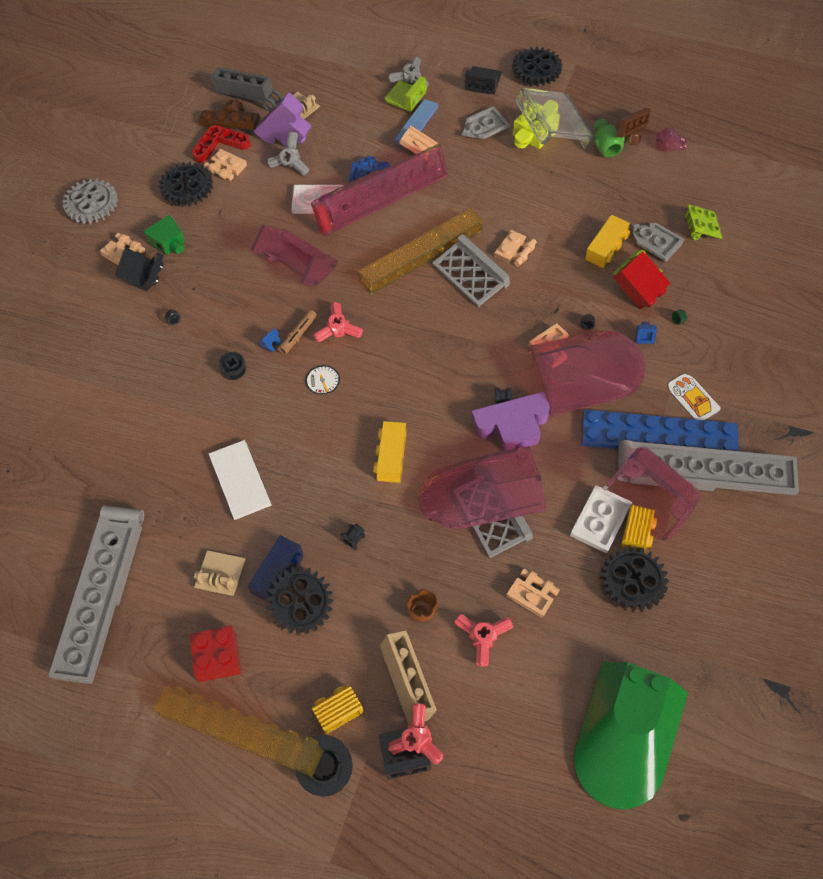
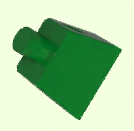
[143,214,185,255]

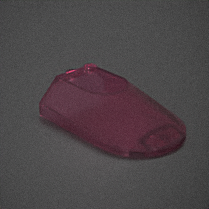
[527,330,646,416]
[418,446,546,529]

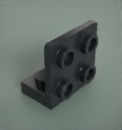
[465,66,502,94]
[379,728,431,780]

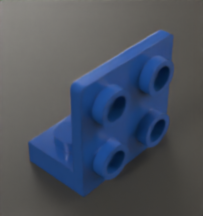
[349,156,395,192]

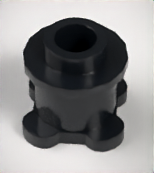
[340,523,365,550]

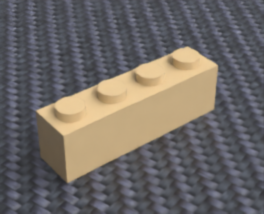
[380,631,437,724]

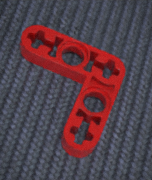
[192,125,251,163]

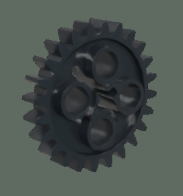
[512,46,562,87]
[159,162,213,207]
[599,546,669,613]
[265,566,334,635]

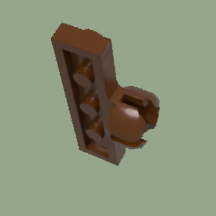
[198,99,260,129]
[616,107,651,145]

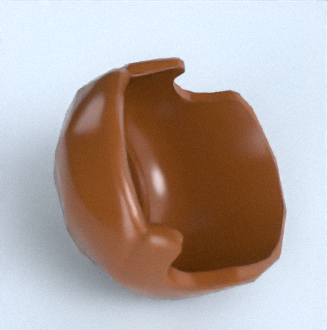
[405,589,438,622]

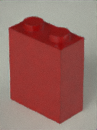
[613,251,671,309]

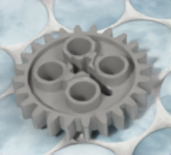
[62,178,118,224]

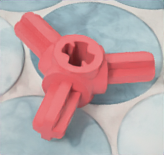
[313,302,363,342]
[455,614,513,667]
[388,703,443,765]

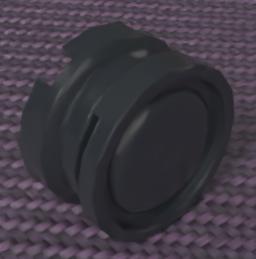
[219,352,246,380]

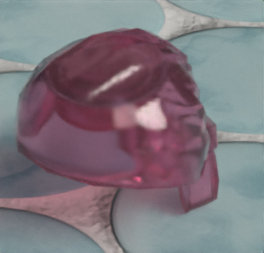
[655,127,688,152]

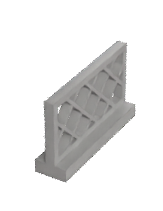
[432,234,510,308]
[454,467,533,558]

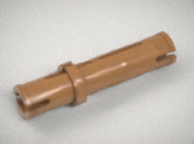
[277,309,317,355]

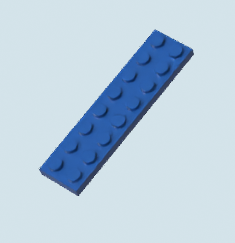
[582,410,739,451]

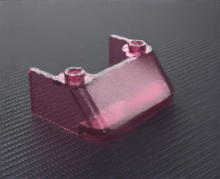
[251,225,338,287]
[602,447,700,541]

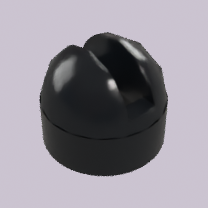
[165,309,181,325]
[580,314,595,330]

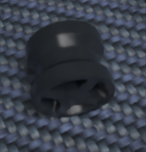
[495,388,511,404]

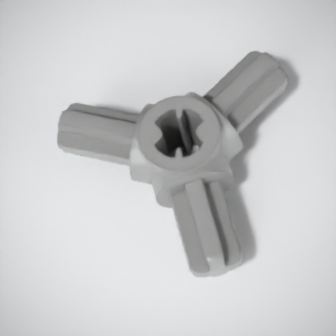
[388,56,429,86]
[267,131,310,176]

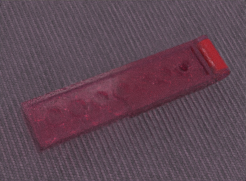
[311,144,449,236]

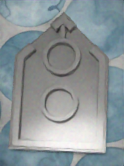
[462,106,511,139]
[632,223,685,262]

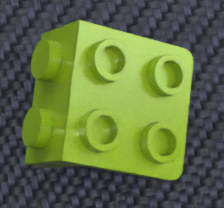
[385,76,427,112]

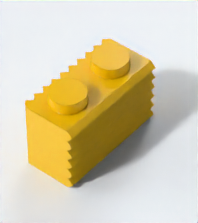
[621,504,657,553]
[312,685,364,735]

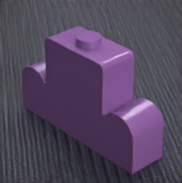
[254,93,311,146]
[471,392,550,453]

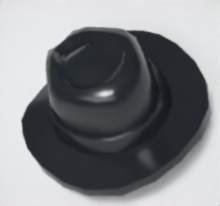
[295,735,353,797]

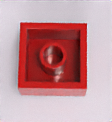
[190,625,242,683]

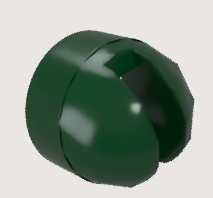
[672,310,688,325]

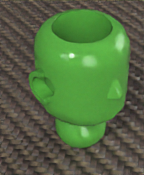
[593,119,625,157]

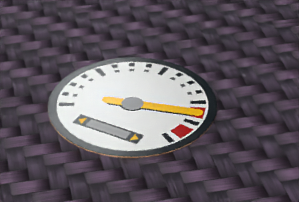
[305,365,340,395]

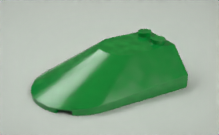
[573,661,688,810]

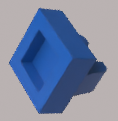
[635,322,657,344]
[257,328,282,352]

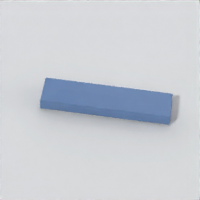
[394,99,438,147]

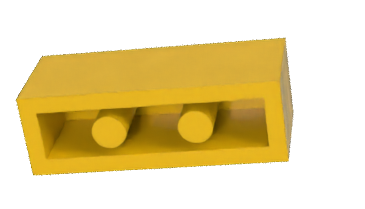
[585,215,630,268]
[373,421,407,483]

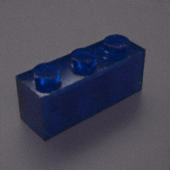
[248,535,303,604]

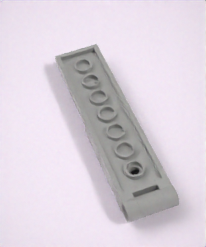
[617,440,799,496]
[48,505,144,684]

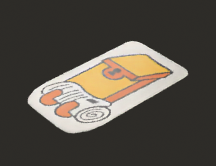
[668,374,720,420]

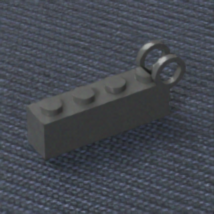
[210,67,283,112]

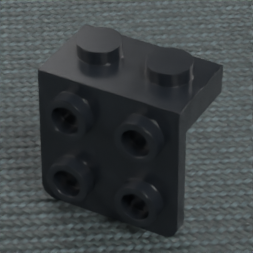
[115,248,164,292]

